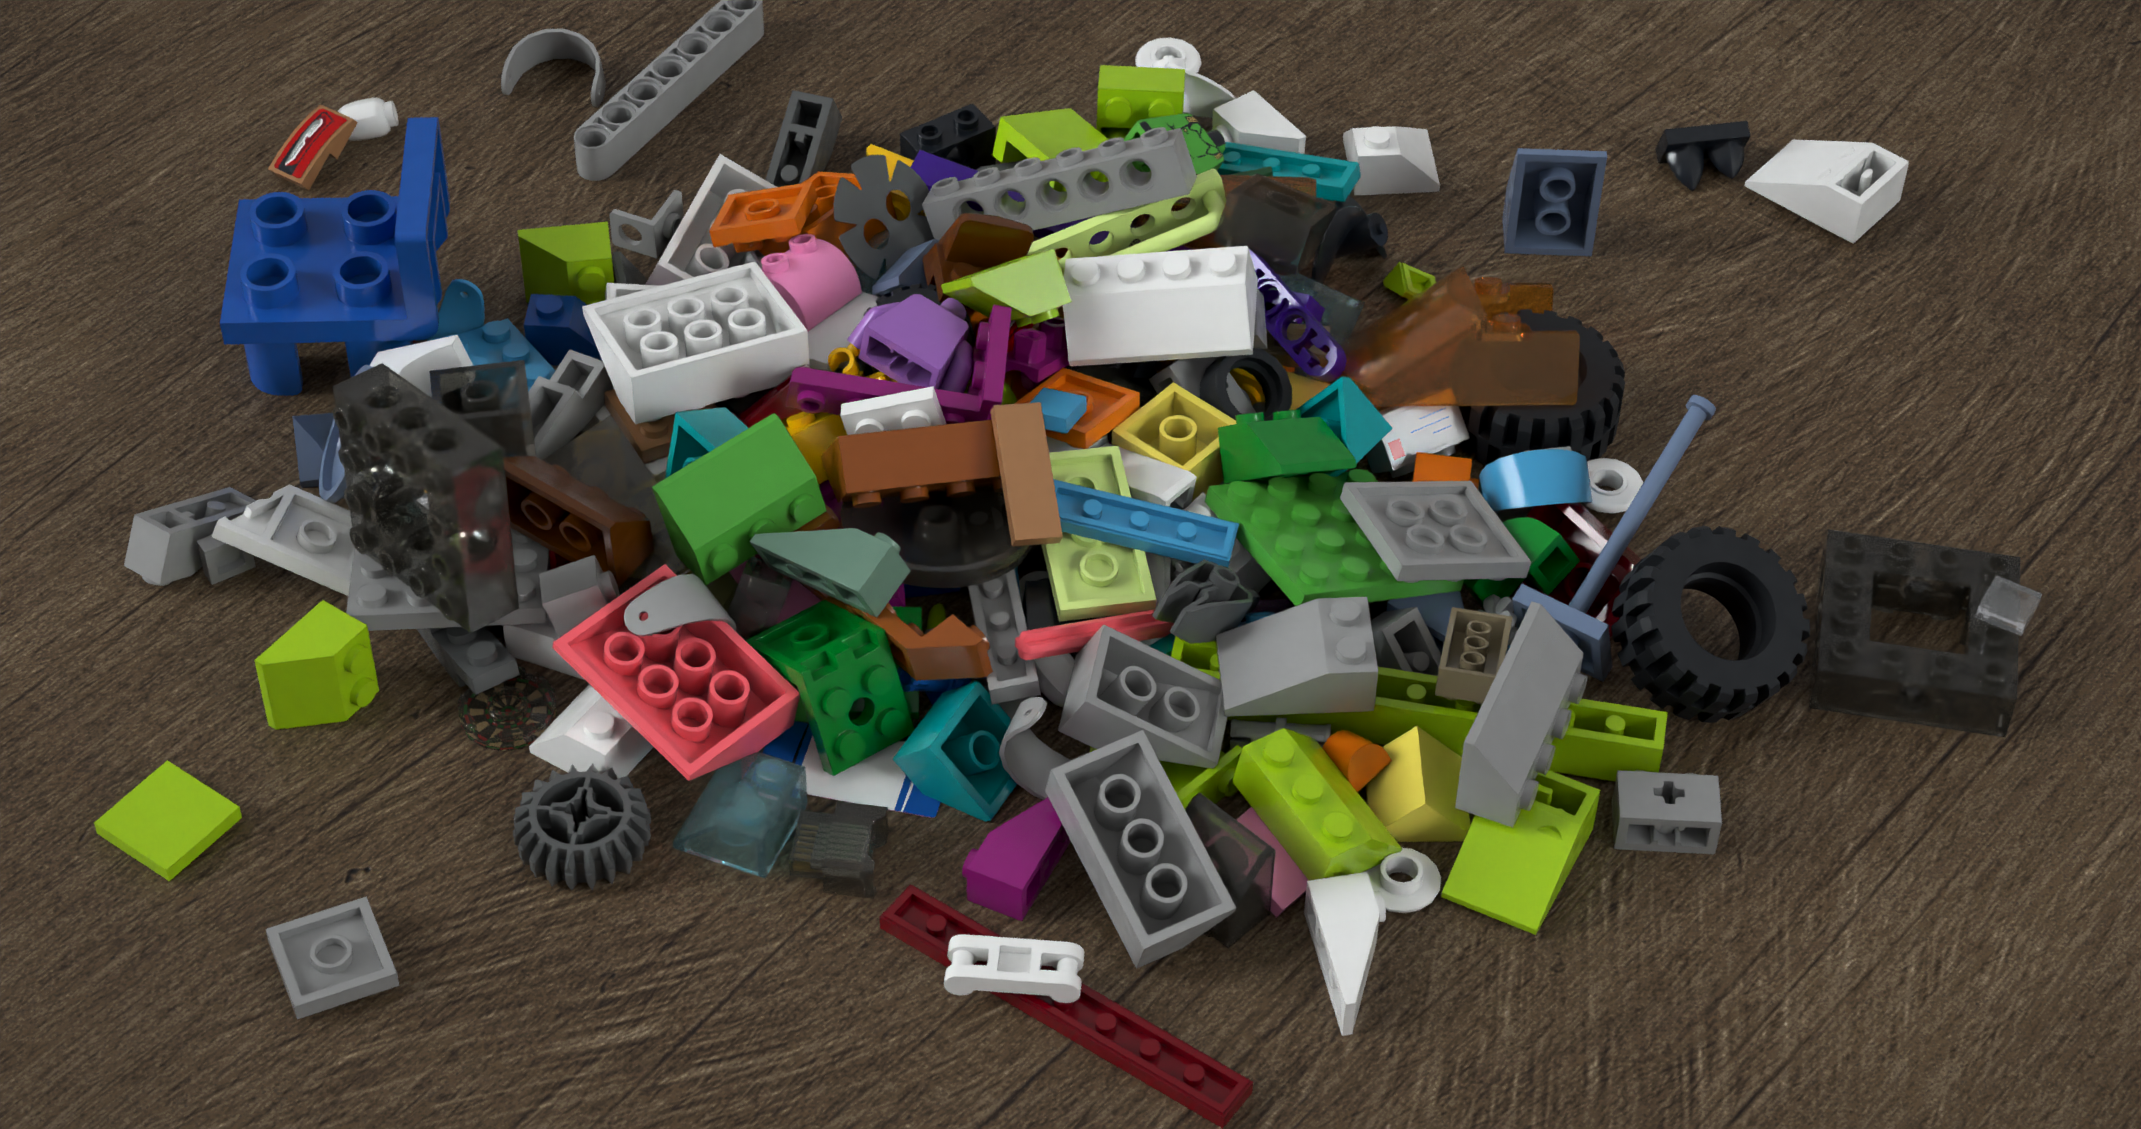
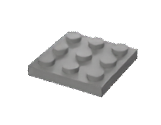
[1340,481,1531,583]

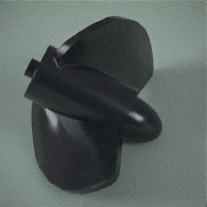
[1311,195,1388,298]

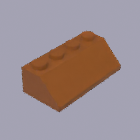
[821,420,1003,508]

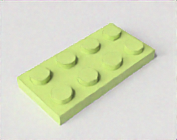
[1041,446,1157,622]

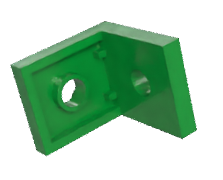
[746,599,915,776]

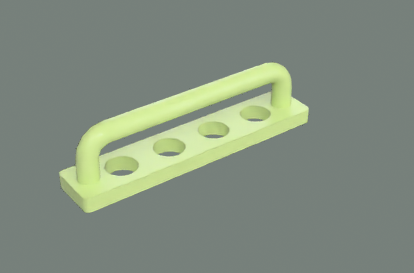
[1027,169,1227,277]

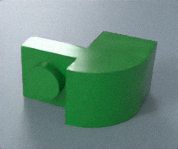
[1463,517,1580,608]

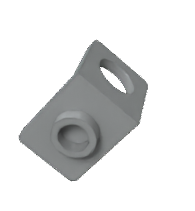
[609,190,684,259]

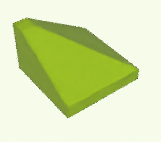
[1383,262,1441,311]

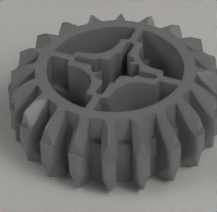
[513,763,651,891]

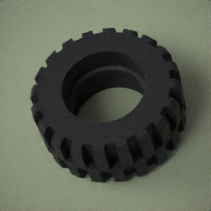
[1447,309,1625,465]
[1612,526,1810,723]

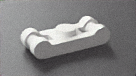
[944,934,1084,1003]

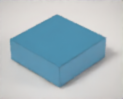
[1030,387,1087,434]

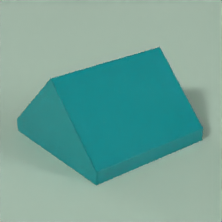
[1296,376,1393,477]

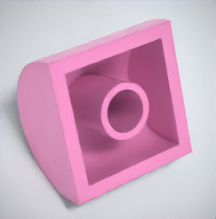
[761,234,862,331]

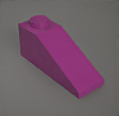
[962,797,1071,921]

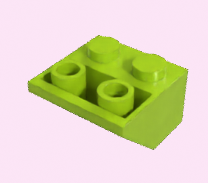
[1096,65,1185,139]

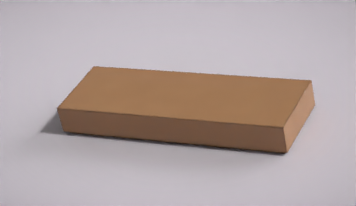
[991,402,1063,546]

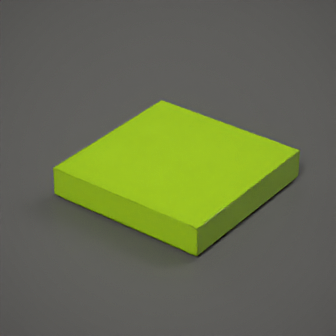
[94,760,242,881]

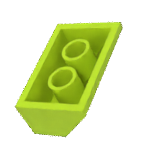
[1232,728,1402,881]

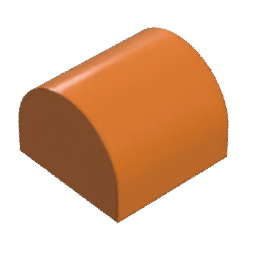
[1322,730,1392,792]

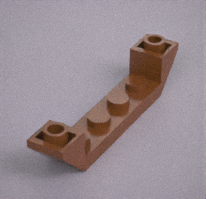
[794,504,993,681]

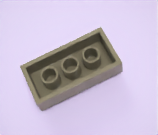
[1435,607,1513,705]

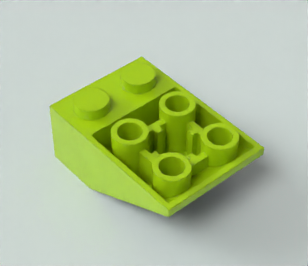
[1441,770,1600,935]

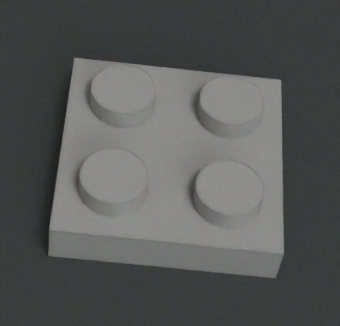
[265,897,399,1019]

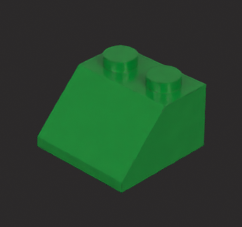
[1218,410,1356,484]

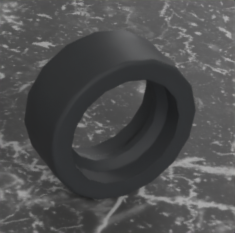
[1200,348,1292,421]

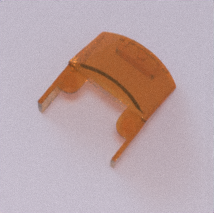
[1335,266,1580,406]

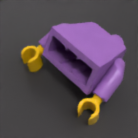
[828,294,973,393]

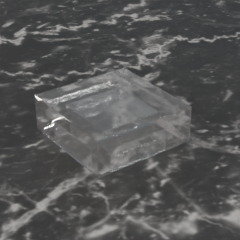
[1976,575,2042,636]

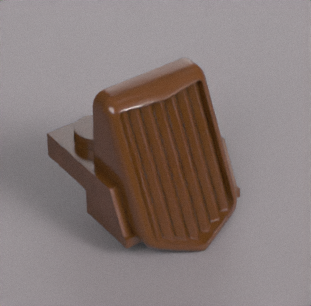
[922,213,1034,309]

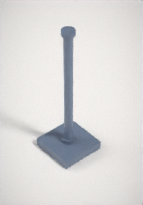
[1512,395,1716,682]

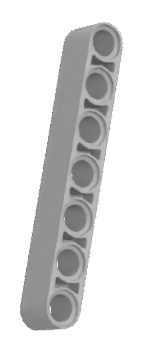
[574,0,764,181]

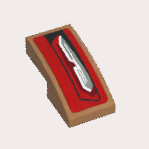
[268,105,358,190]

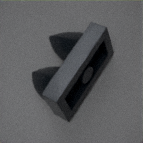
[1655,121,1751,191]

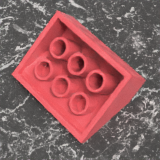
[552,564,800,781]

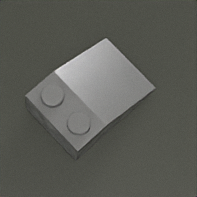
[1216,597,1378,717]
[1058,624,1227,769]

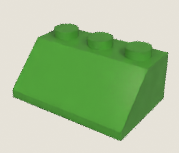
[652,413,827,585]

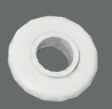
[1135,38,1201,73]
[1581,458,1643,513]
[1365,848,1441,913]

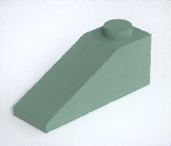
[750,528,910,618]

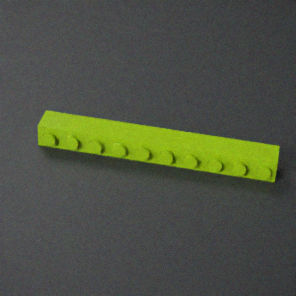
[1171,636,1668,781]

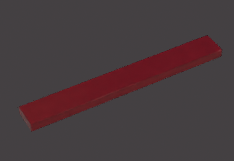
[879,884,1253,1129]

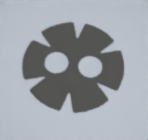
[834,155,934,280]

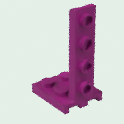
[786,305,1012,425]

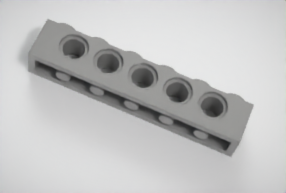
[922,127,1197,240]

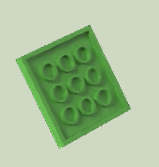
[1205,469,1464,606]

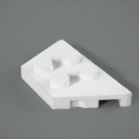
[212,484,359,596]

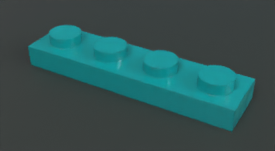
[1217,142,1361,202]

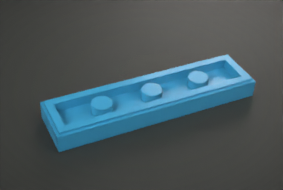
[1053,479,1239,568]

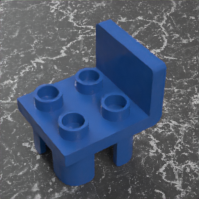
[220,117,450,396]

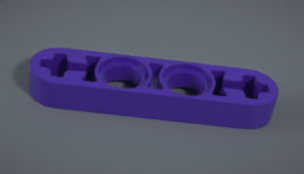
[1249,249,1347,382]

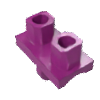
[1005,317,1070,392]

